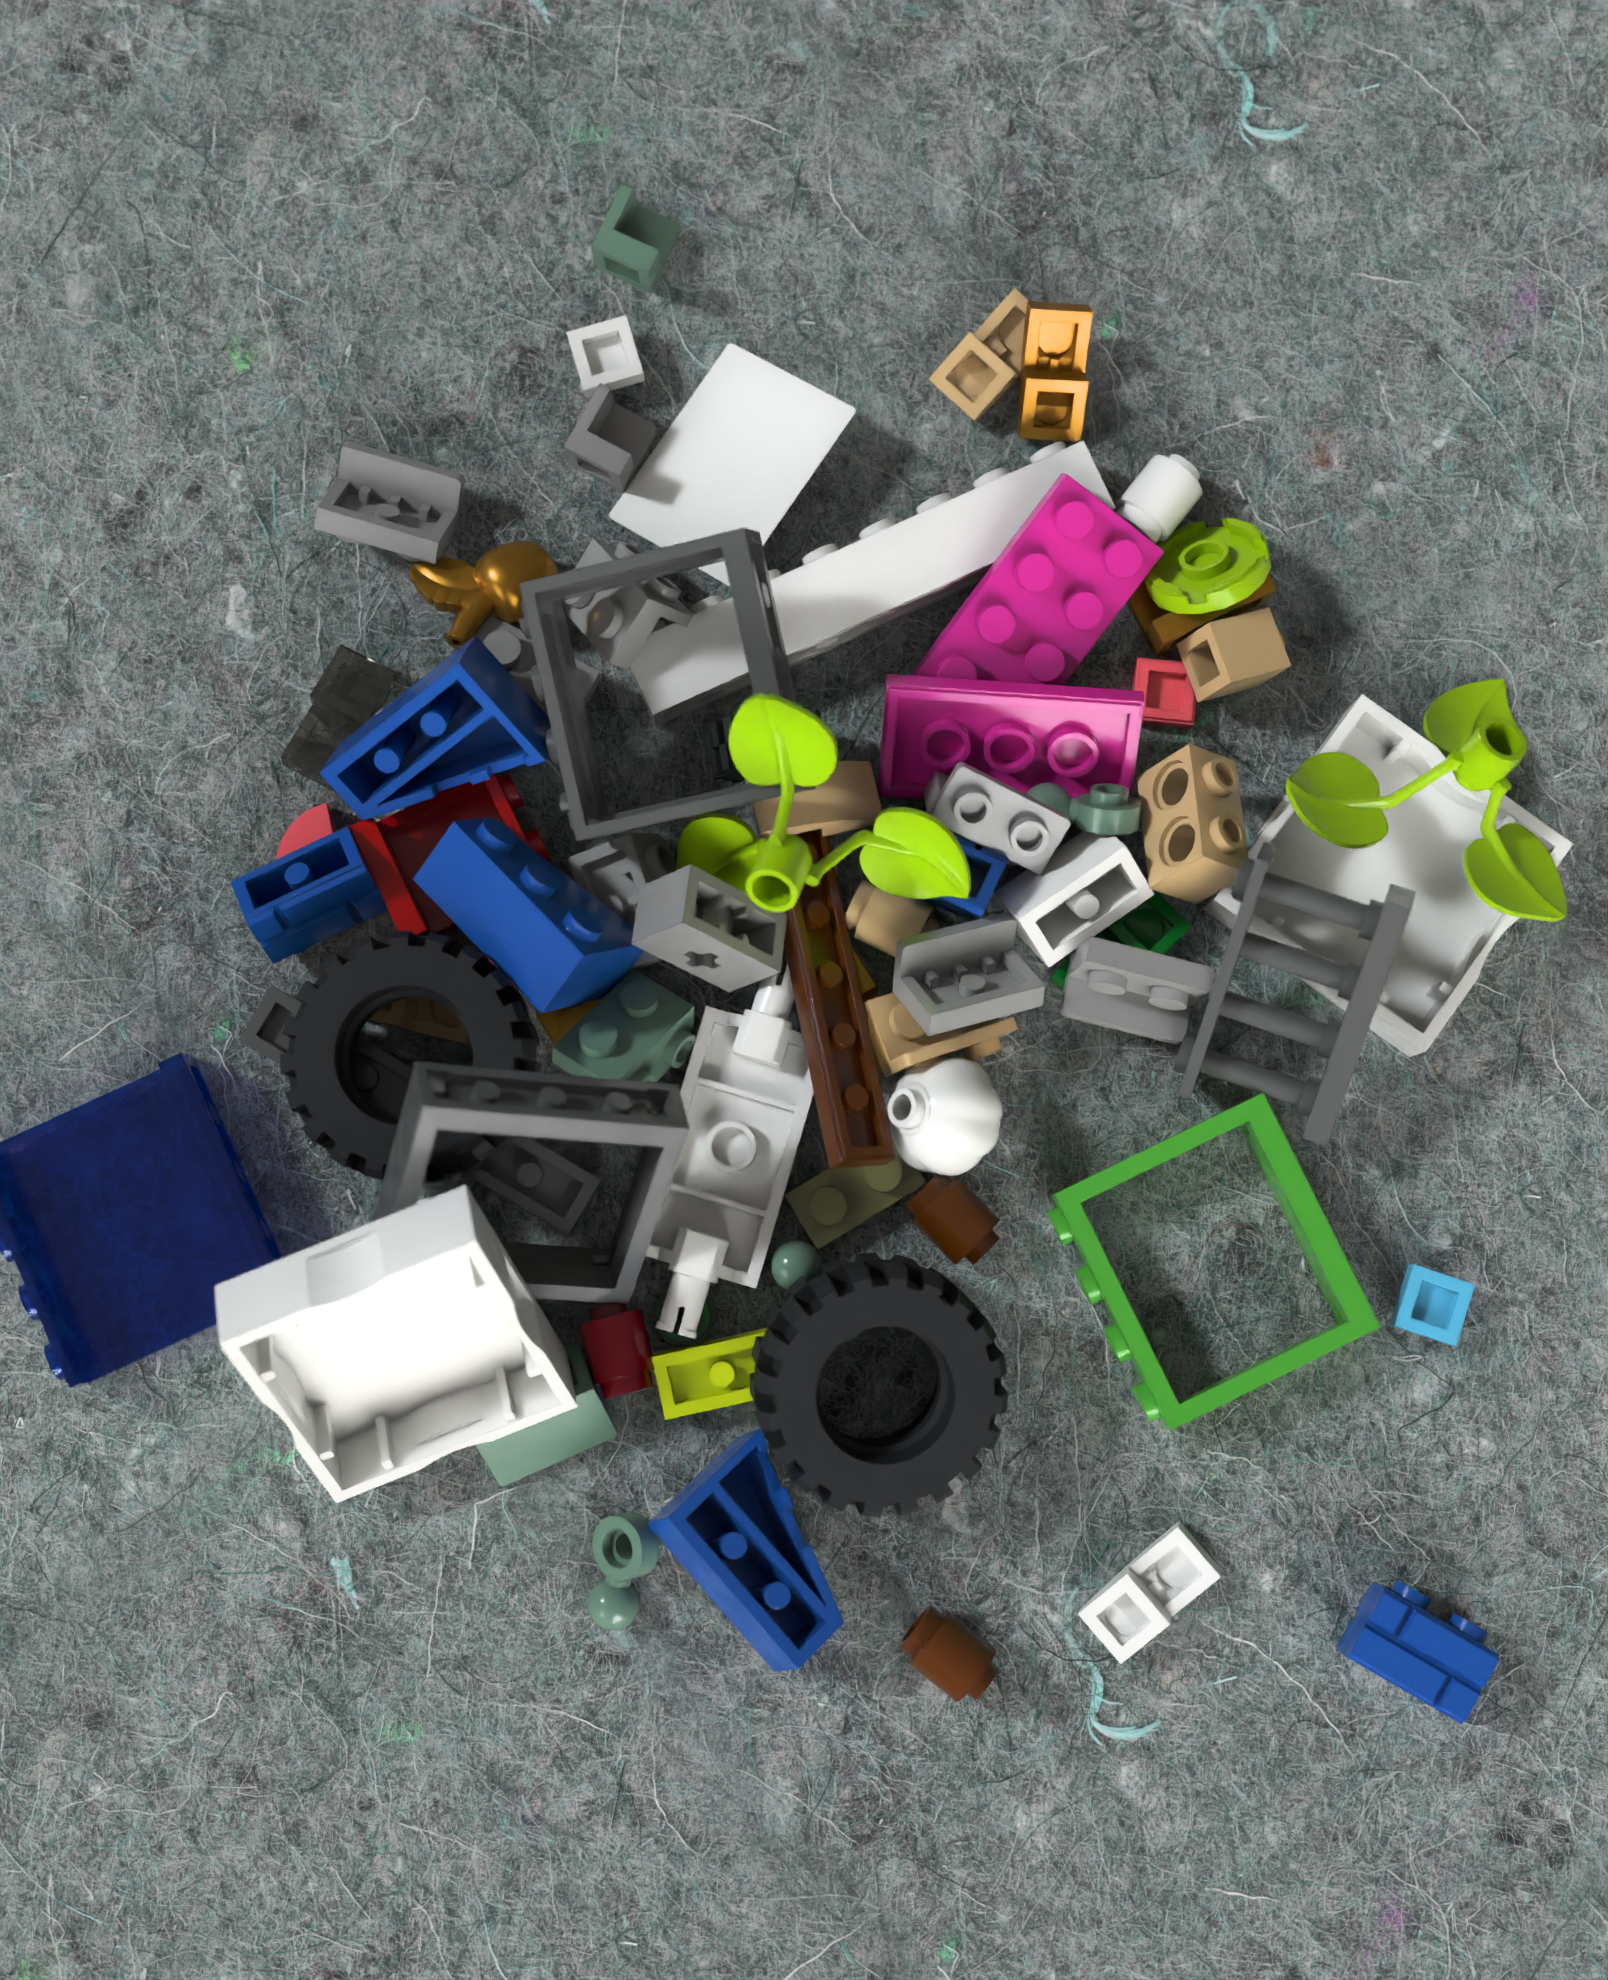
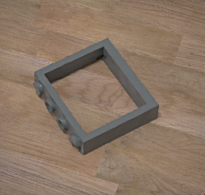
[518,527,815,841]
[372,1062,690,1304]

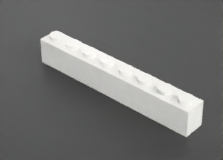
[629,440,1116,727]

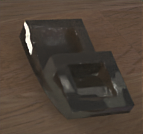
[281,644,397,793]

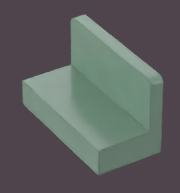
[476,1344,617,1486]

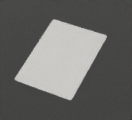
[609,343,856,587]

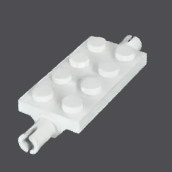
[646,963,814,1339]

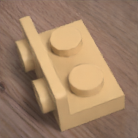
[863,992,1018,1078]

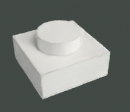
[566,315,645,398]

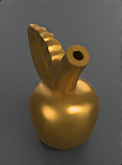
[409,541,559,650]

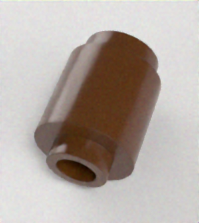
[905,1173,1000,1265]
[898,1605,999,1702]

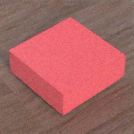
[1132,657,1197,729]

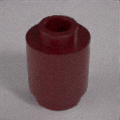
[579,1303,655,1399]

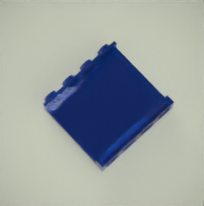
[0,1053,283,1388]

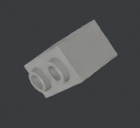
[631,864,788,992]

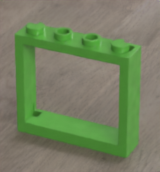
[1046,1092,1381,1431]

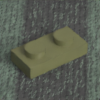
[784,1139,927,1250]

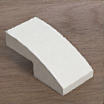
[1078,1521,1222,1664]

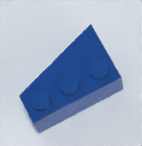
[319,635,551,821]
[413,817,644,1013]
[647,1429,844,1672]

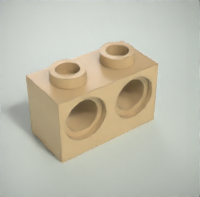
[1137,743,1248,904]

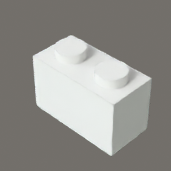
[993,831,1155,968]

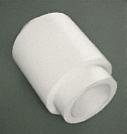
[1116,454,1203,544]

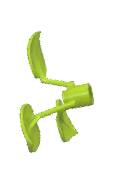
[1285,678,1567,922]
[676,693,971,912]

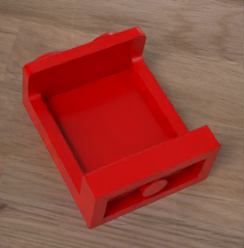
[349,772,552,936]

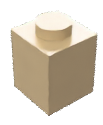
[1176,607,1291,703]

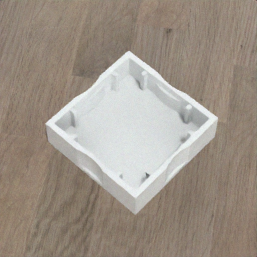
[1203,694,1574,1057]
[215,1184,578,1503]

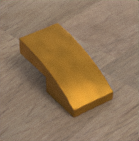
[1018,301,1093,442]

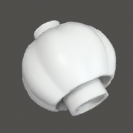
[887,1056,1002,1176]

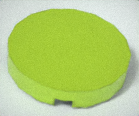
[1144,518,1271,614]

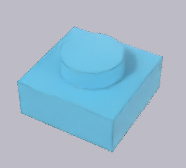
[1389,1264,1475,1346]

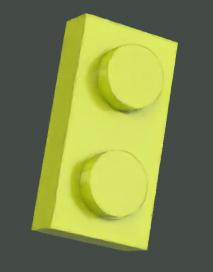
[651,1328,767,1420]

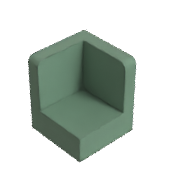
[591,182,681,293]

